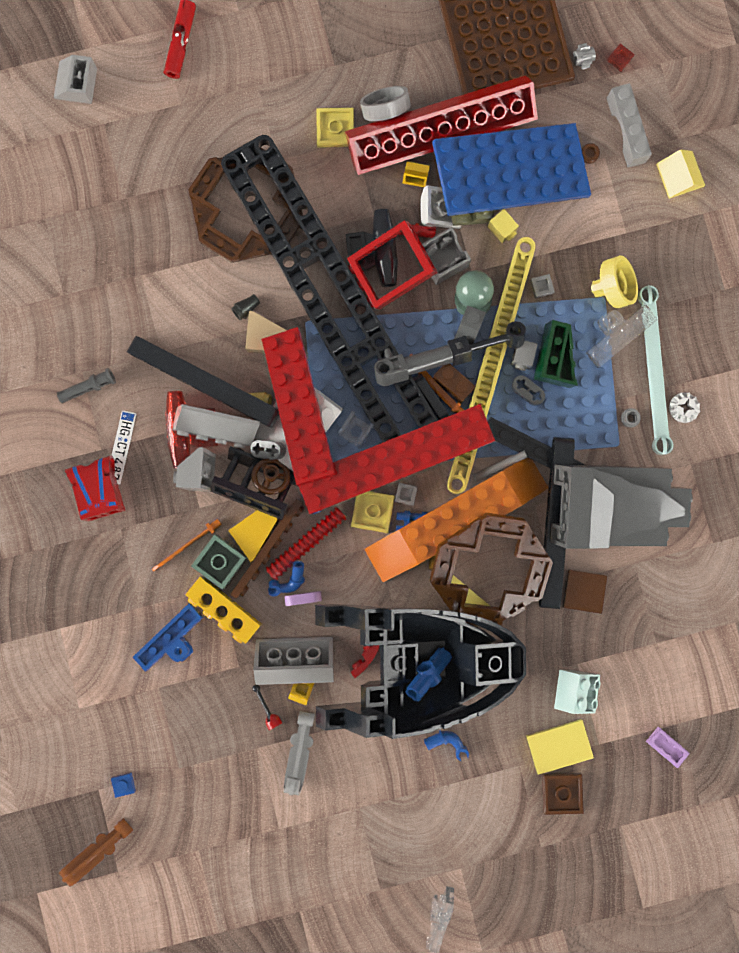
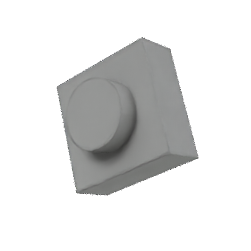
[530,274,554,298]
[394,483,417,506]

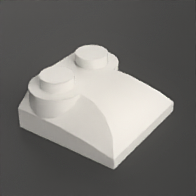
[420,185,461,229]

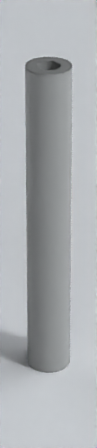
[473,451,528,481]

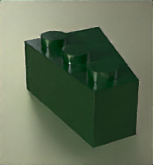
[534,320,578,388]

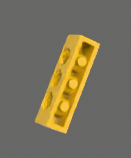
[185,576,262,644]

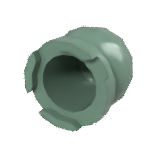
[454,270,494,315]

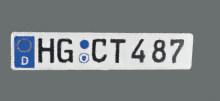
[112,411,136,484]

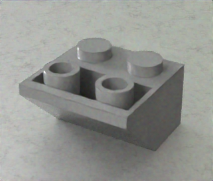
[54,55,97,104]

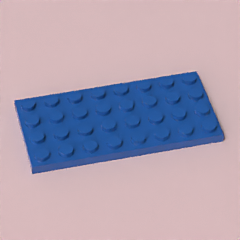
[432,123,591,216]

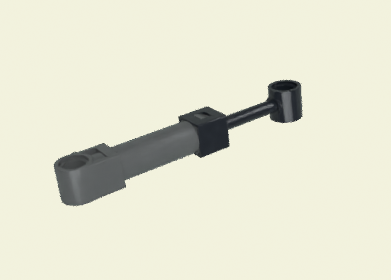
[374,321,526,386]

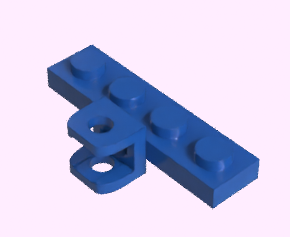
[133,603,204,671]

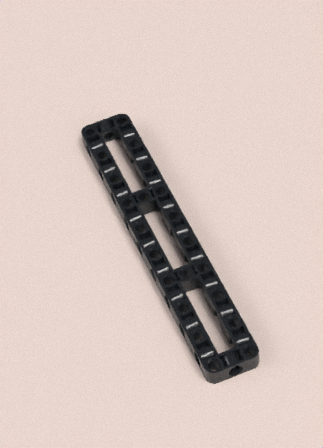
[221,135,438,443]

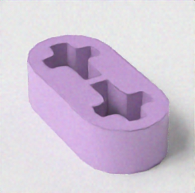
[284,591,322,606]

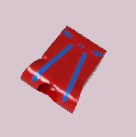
[65,455,125,522]

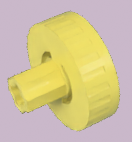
[591,255,638,308]

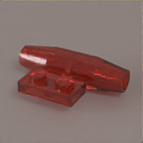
[165,391,218,469]

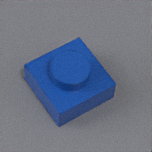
[111,772,136,798]

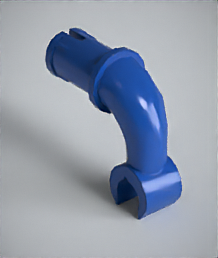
[268,561,305,597]
[424,730,469,761]

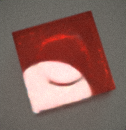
[607,43,635,72]

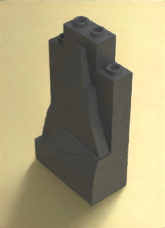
[550,464,693,549]

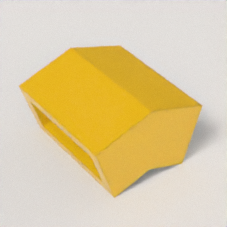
[402,161,430,187]

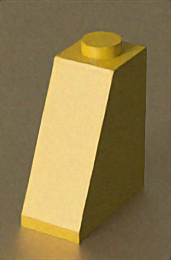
[228,510,279,562]

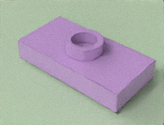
[646,727,690,768]

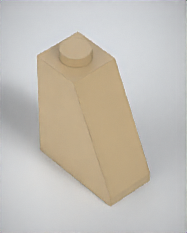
[245,311,287,354]

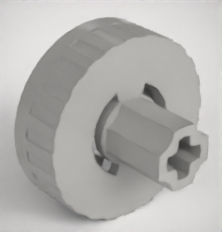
[360,86,411,121]

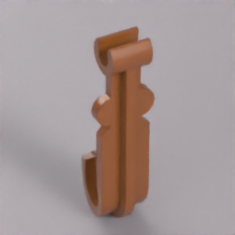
[59,818,133,887]

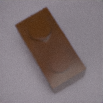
[433,364,476,404]

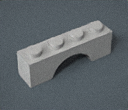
[607,83,652,168]

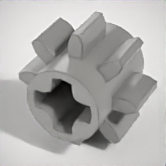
[573,43,596,69]

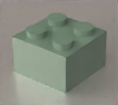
[191,535,248,589]

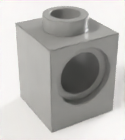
[511,341,537,371]

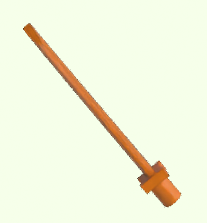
[409,354,464,414]
[152,519,222,571]

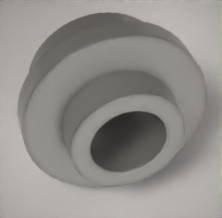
[621,408,641,428]

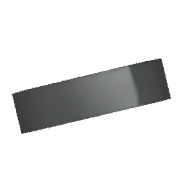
[512,375,545,406]
[250,440,286,460]

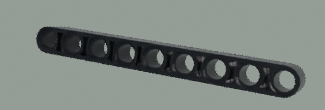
[127,335,279,428]
[539,437,575,609]

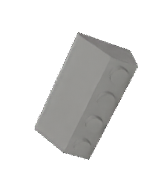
[172,404,260,449]
[173,447,216,492]
[253,637,334,685]

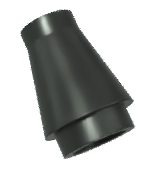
[231,294,260,320]

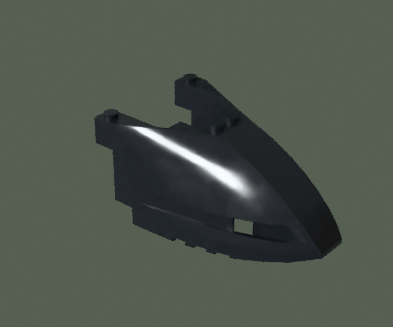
[315,604,526,739]

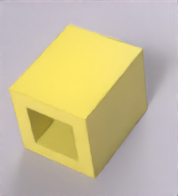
[488,209,519,243]

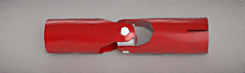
[163,0,196,79]

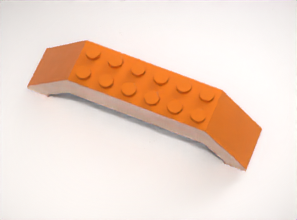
[364,457,548,582]

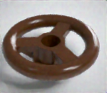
[251,459,290,495]

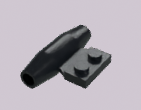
[346,209,398,287]

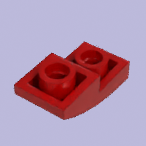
[350,645,380,678]

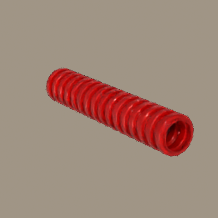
[266,507,347,580]

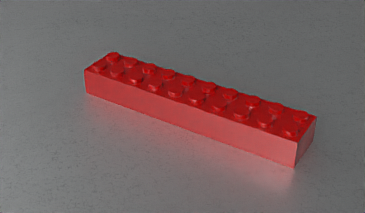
[345,75,538,175]
[299,404,495,514]

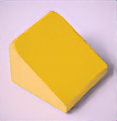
[288,683,314,705]

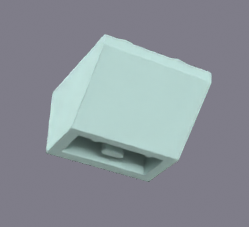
[554,670,601,714]

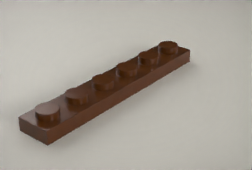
[230,498,304,599]

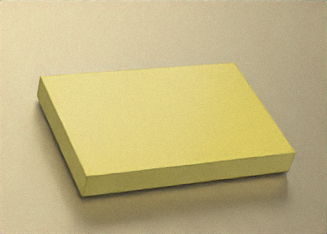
[526,719,594,775]

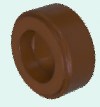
[582,143,600,164]

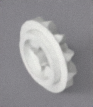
[669,393,701,423]

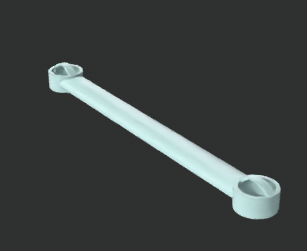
[637,285,674,455]

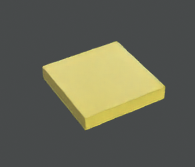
[316,108,354,147]
[351,491,395,533]

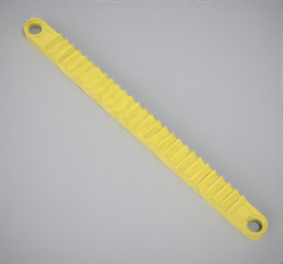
[447,237,535,494]

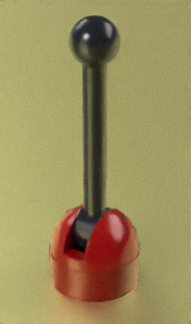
[252,685,282,730]

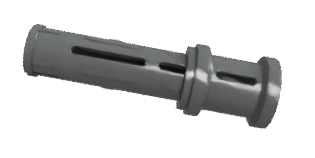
[57,368,116,404]

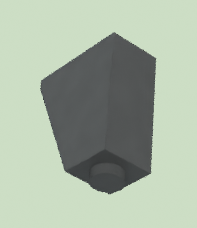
[454,305,486,344]

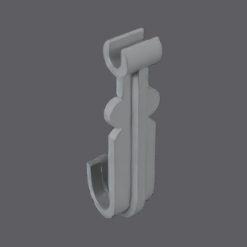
[283,711,315,796]

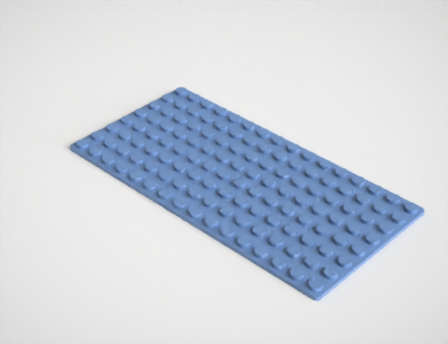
[305,297,620,462]

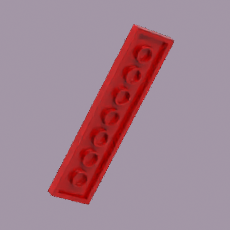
[261,327,336,486]

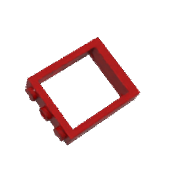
[347,220,438,309]

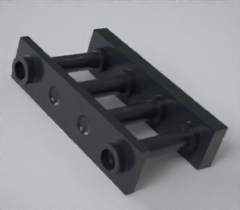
[210,446,298,520]

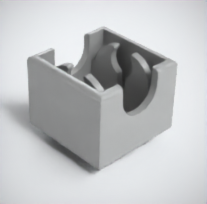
[422,227,471,285]

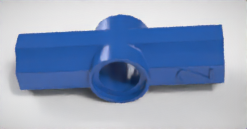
[405,648,452,701]

